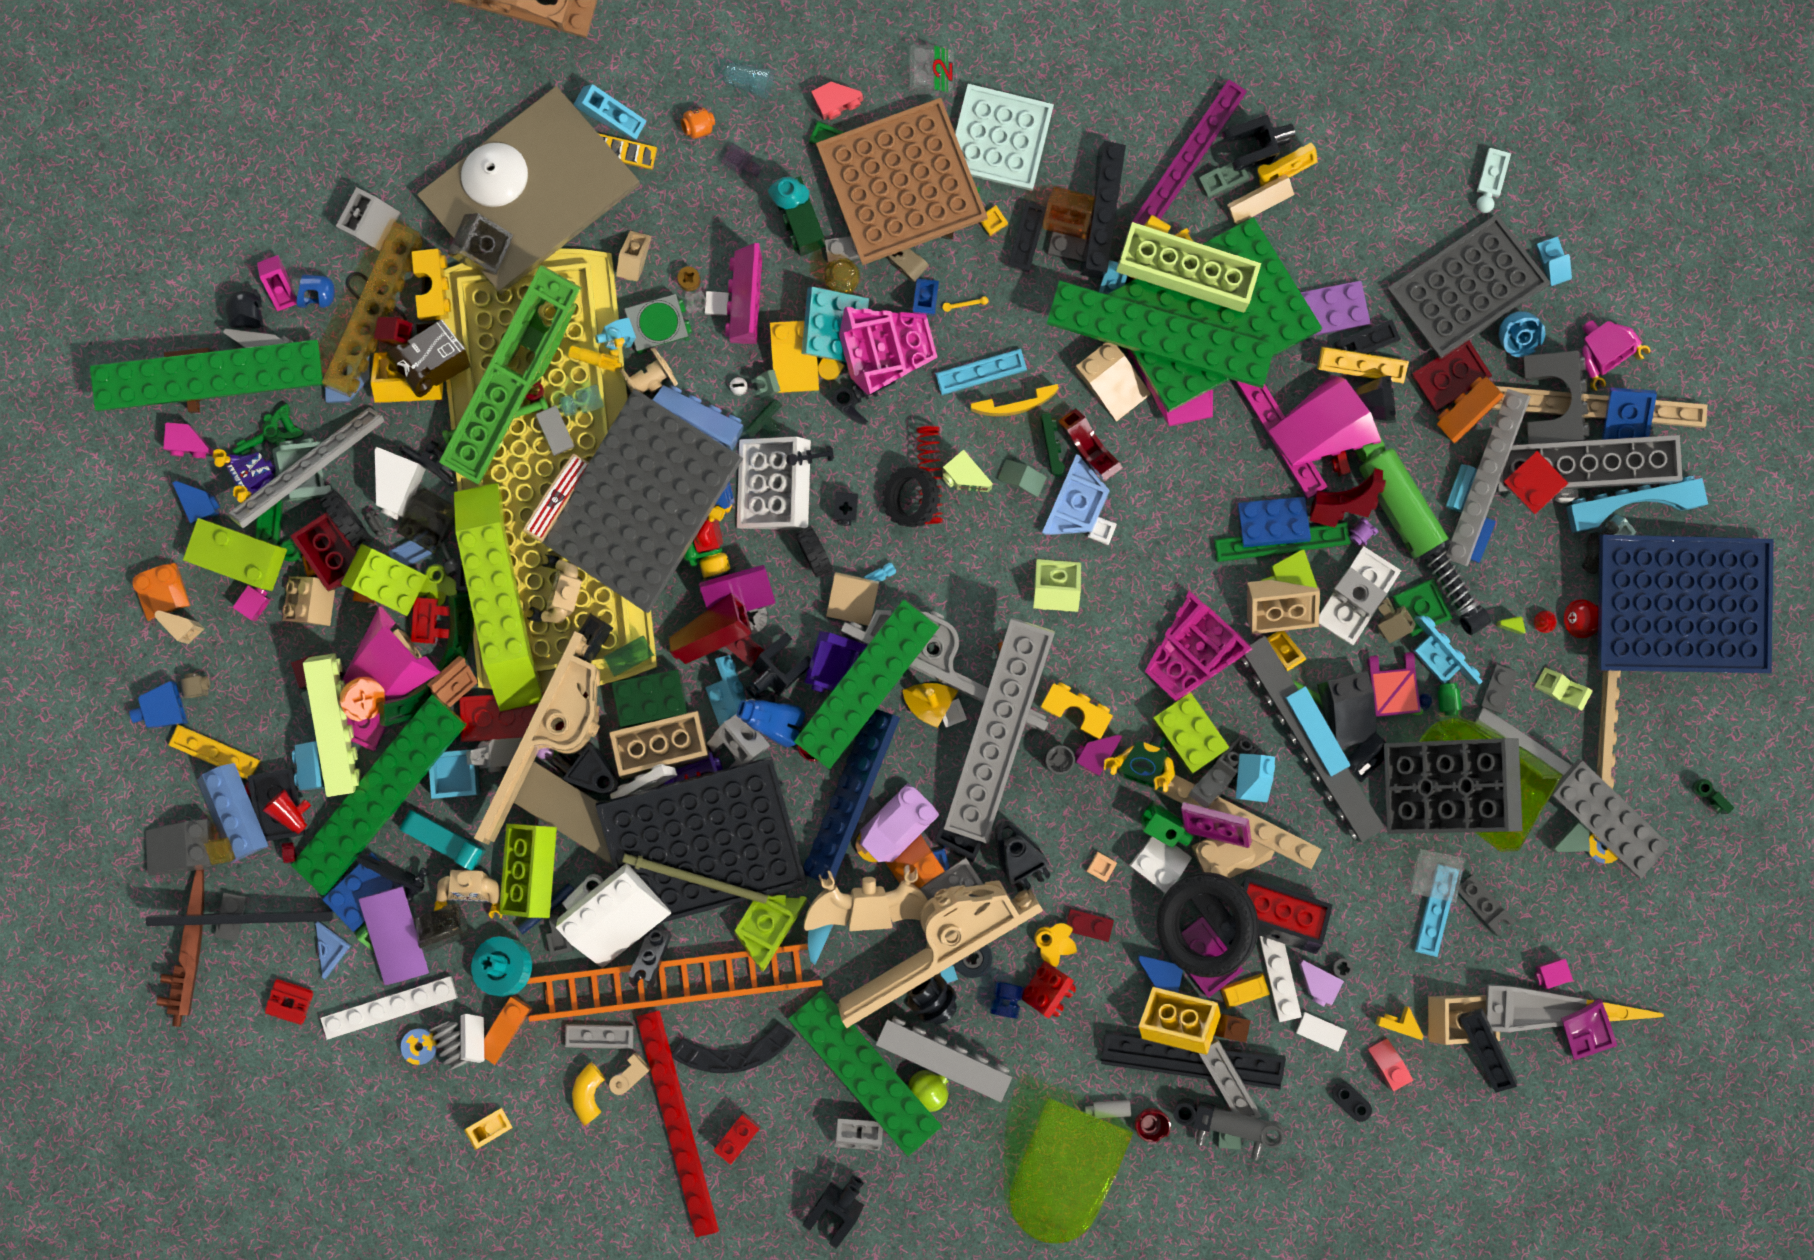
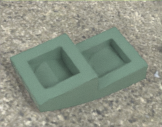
[1199,161,1250,198]

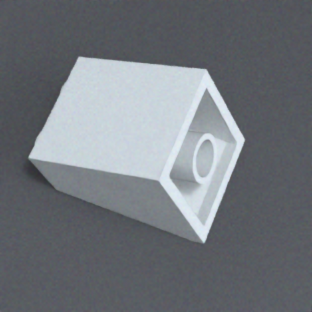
[375,447,426,520]

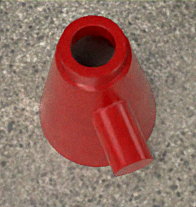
[262,789,311,834]

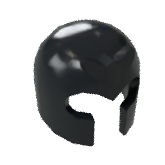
[225,289,263,329]

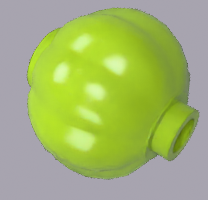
[908,1070,949,1112]

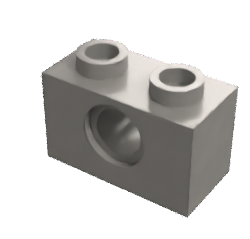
[1331,567,1387,617]

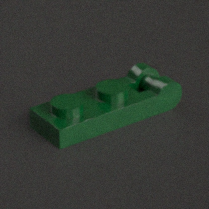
[1041,413,1065,477]

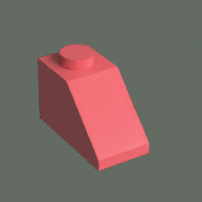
[1368,1038,1413,1091]

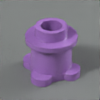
[1349,517,1379,546]

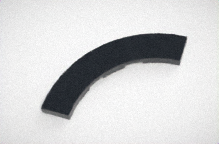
[672,1022,796,1073]

